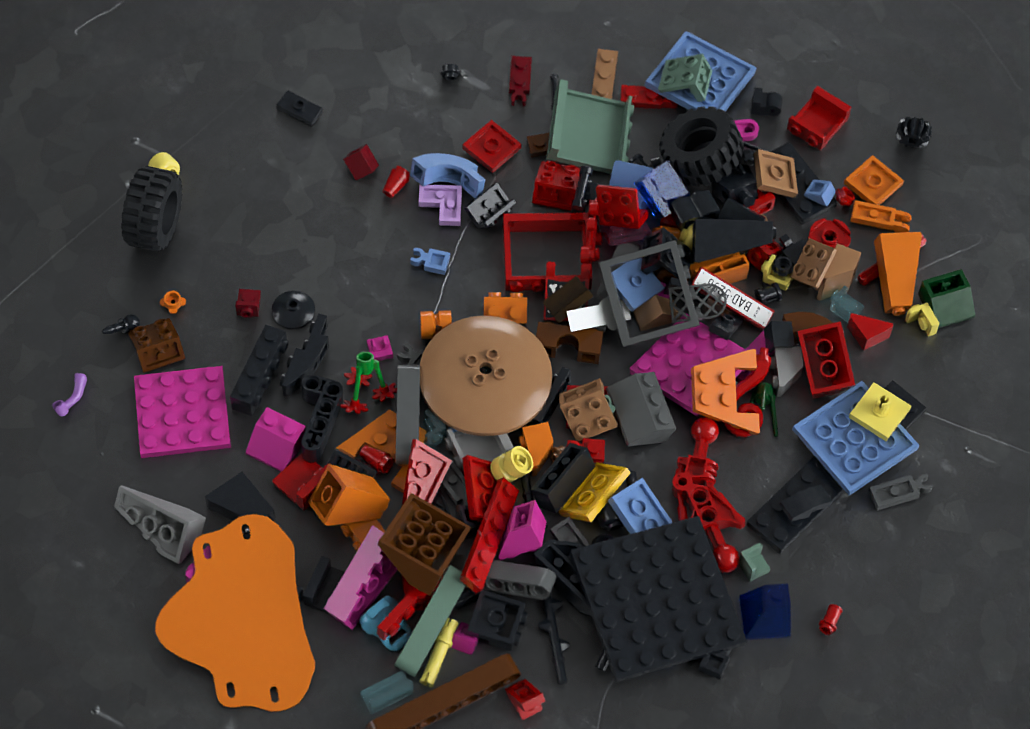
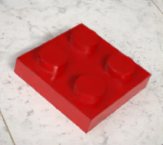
[462,120,522,173]

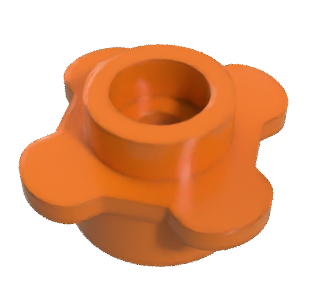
[160,290,186,314]

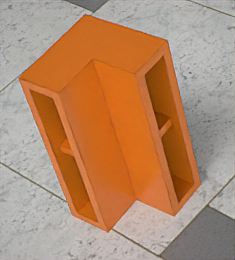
[690,252,750,284]

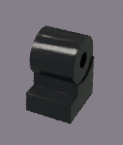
[751,87,782,116]

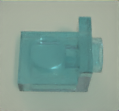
[830,286,864,322]
[423,409,446,447]

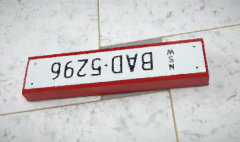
[690,267,775,331]

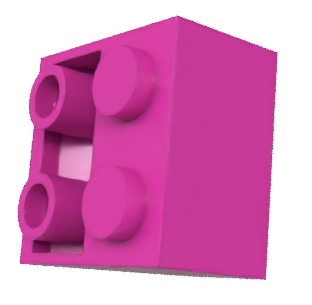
[498,500,546,560]

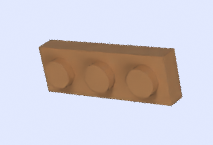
[592,49,618,99]

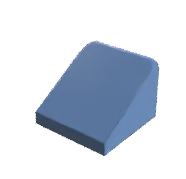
[804,179,836,206]

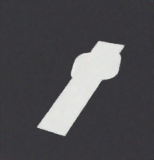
[566,296,631,332]

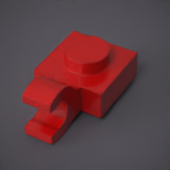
[566,438,605,463]

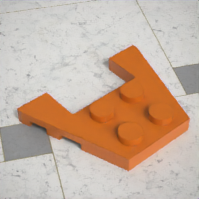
[691,349,760,435]
[336,410,427,493]

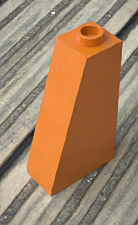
[874,232,922,316]

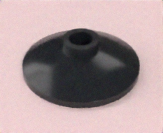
[272,290,315,329]

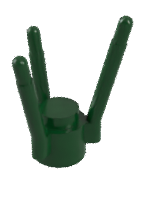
[748,382,778,437]

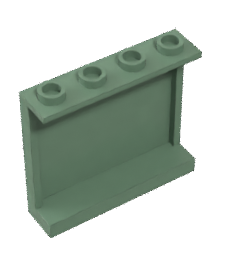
[546,79,634,174]

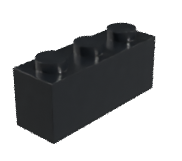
[531,443,595,513]

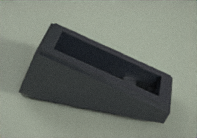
[327,449,378,478]

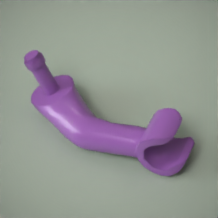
[52,373,87,416]

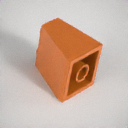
[308,464,391,526]

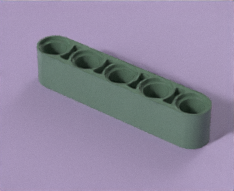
[394,565,466,677]

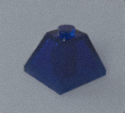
[739,584,791,640]

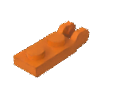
[850,200,912,233]

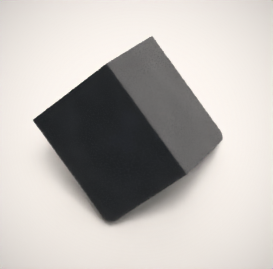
[764,321,795,353]

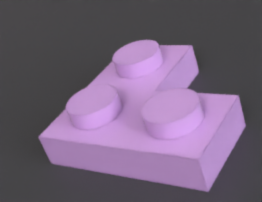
[419,184,462,226]

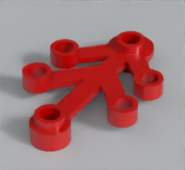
[580,198,602,264]

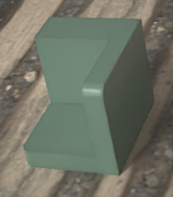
[739,543,770,582]

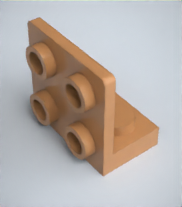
[790,238,837,289]
[559,378,617,442]

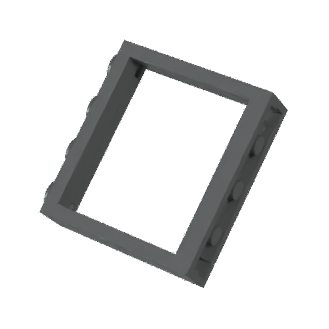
[599,240,703,347]

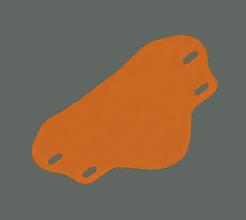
[155,514,315,711]

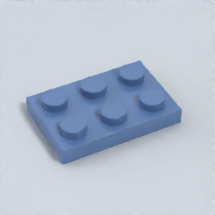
[607,478,673,534]

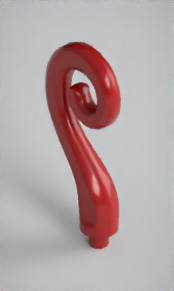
[724,347,772,437]

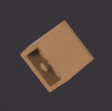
[815,243,862,301]

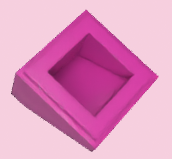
[452,622,479,655]

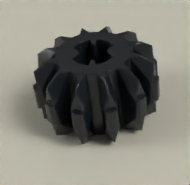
[896,117,932,148]

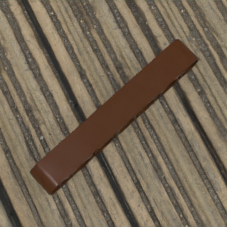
[366,653,521,729]

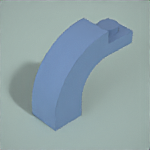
[410,153,485,198]

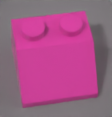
[245,407,306,472]

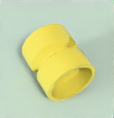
[491,446,533,483]

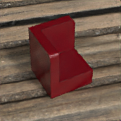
[343,144,379,180]

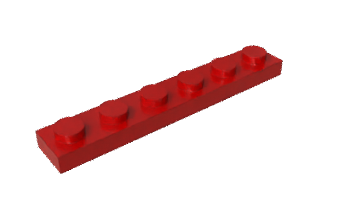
[459,477,519,593]

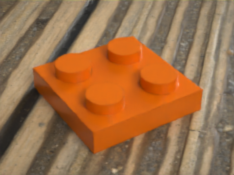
[844,155,904,205]

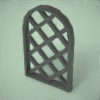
[668,283,727,323]

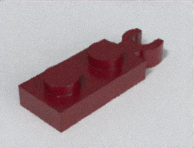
[509,56,532,107]

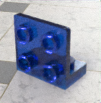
[634,160,690,218]

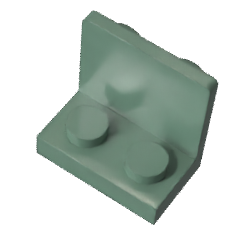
[658,54,712,102]

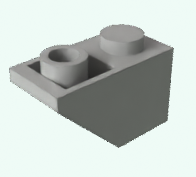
[770,347,803,397]

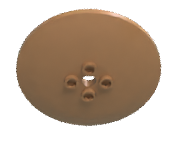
[420,316,552,436]

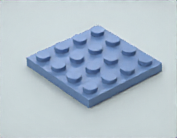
[644,31,757,111]
[792,381,919,496]

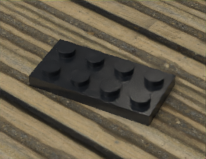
[754,142,837,225]

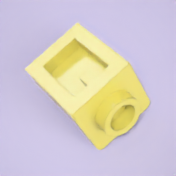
[905,303,940,337]

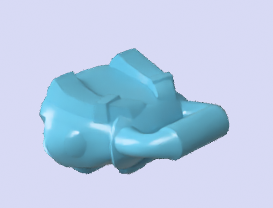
[360,595,412,651]

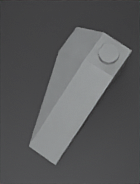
[114,486,206,564]

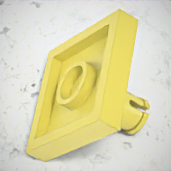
[849,382,911,441]

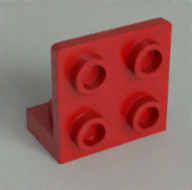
[532,161,580,210]
[596,185,649,229]
[272,453,328,510]

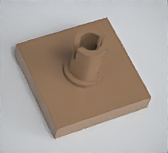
[754,149,798,198]

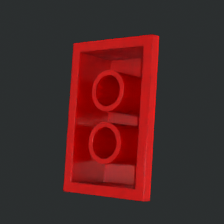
[797,321,856,399]

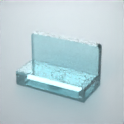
[360,671,413,714]

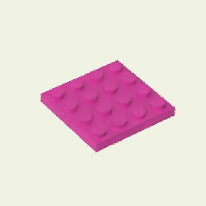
[629,313,747,417]
[134,366,231,458]

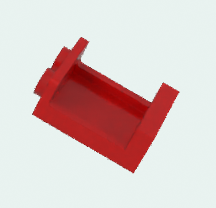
[787,86,851,151]

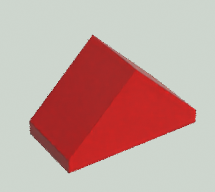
[847,313,894,350]

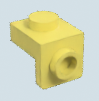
[761,254,793,291]

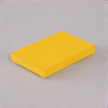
[558,462,630,522]

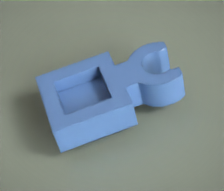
[410,248,450,275]

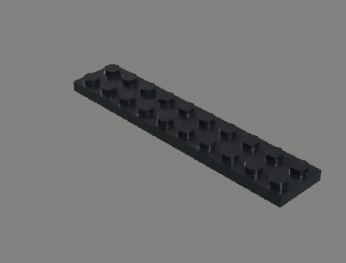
[746,380,926,554]

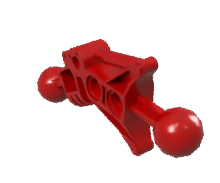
[672,417,745,573]

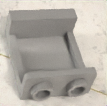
[444,428,514,475]

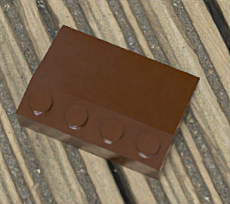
[377,493,471,596]

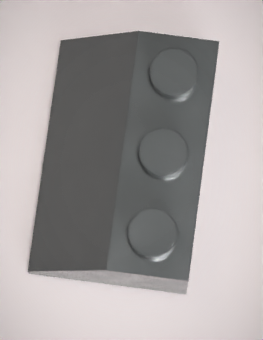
[606,372,676,446]

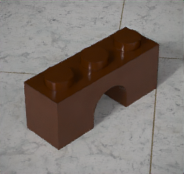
[536,322,603,365]

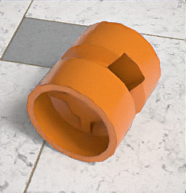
[420,310,452,340]

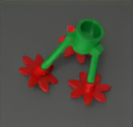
[340,352,397,414]

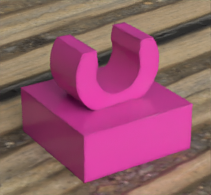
[367,335,393,361]

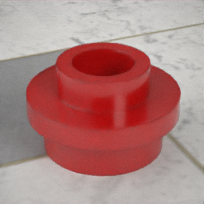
[835,187,855,206]

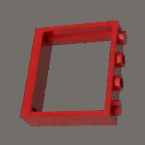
[503,213,592,292]

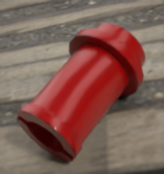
[819,604,843,635]

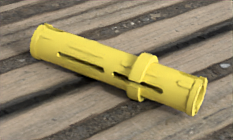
[420,618,459,687]

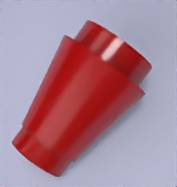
[382,166,410,198]
[359,445,394,474]

